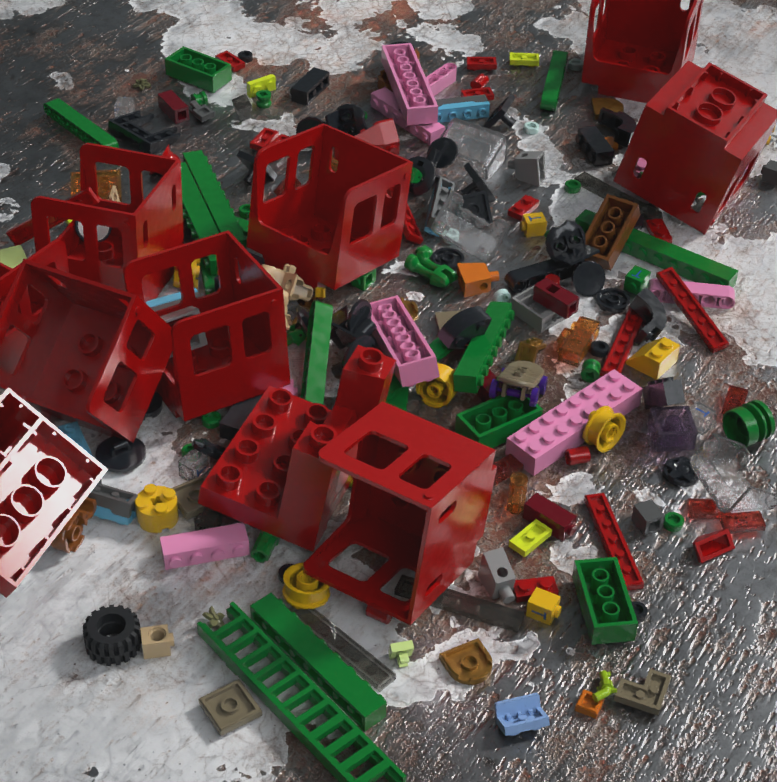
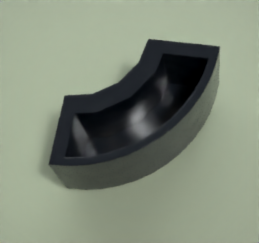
[437,306,492,349]

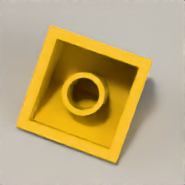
[626,337,680,380]

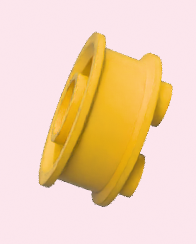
[582,406,626,453]
[282,562,330,610]

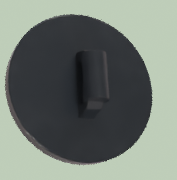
[95,436,146,473]

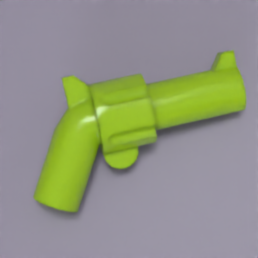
[592,670,617,702]

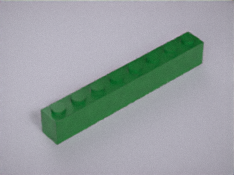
[453,301,515,393]
[250,593,387,732]

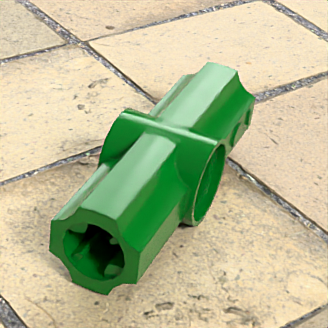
[251,530,280,563]

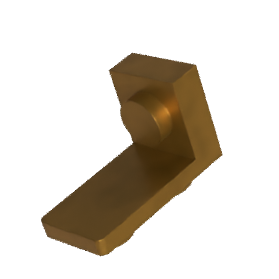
[514,337,547,363]

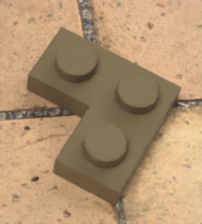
[614,669,672,716]

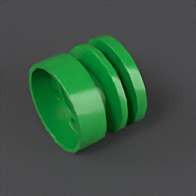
[722,400,775,449]

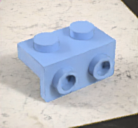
[494,693,550,736]

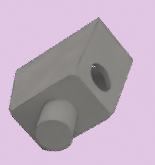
[508,151,546,186]
[478,547,516,604]

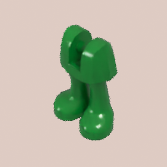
[404,246,458,288]

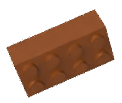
[585,194,641,271]

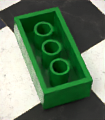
[165,46,232,93]
[455,387,543,448]
[572,557,638,645]

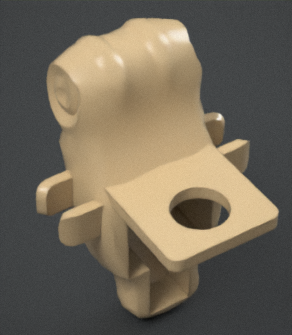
[261,264,314,302]

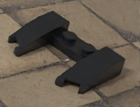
[108,110,181,154]

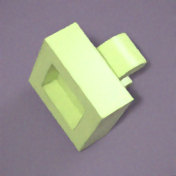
[388,640,414,668]

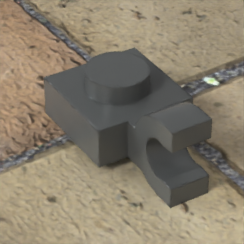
[190,100,215,122]

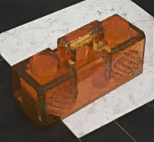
[556,316,601,367]

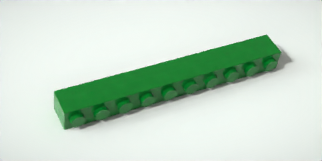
[183,150,247,248]
[181,162,219,276]
[575,209,739,288]

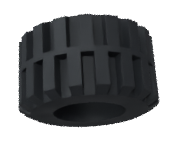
[83,605,142,666]

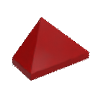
[693,529,735,563]

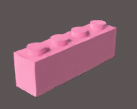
[160,522,250,570]

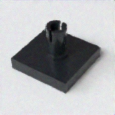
[483,94,516,131]
[236,150,277,185]
[461,162,496,203]
[454,190,493,230]

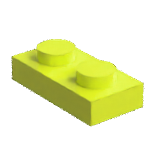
[509,52,539,67]
[247,74,276,98]
[509,519,552,557]

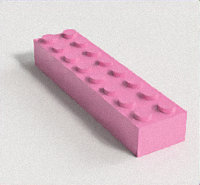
[381,43,438,126]
[370,295,440,387]
[505,369,643,476]

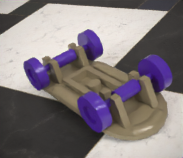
[489,361,548,407]

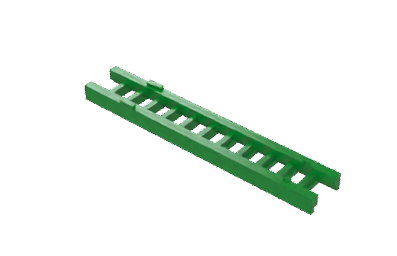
[197,602,407,782]

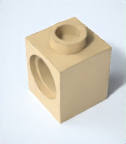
[140,624,175,660]

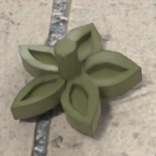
[133,78,151,91]
[202,606,225,629]

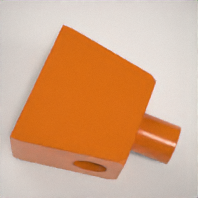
[456,263,499,298]

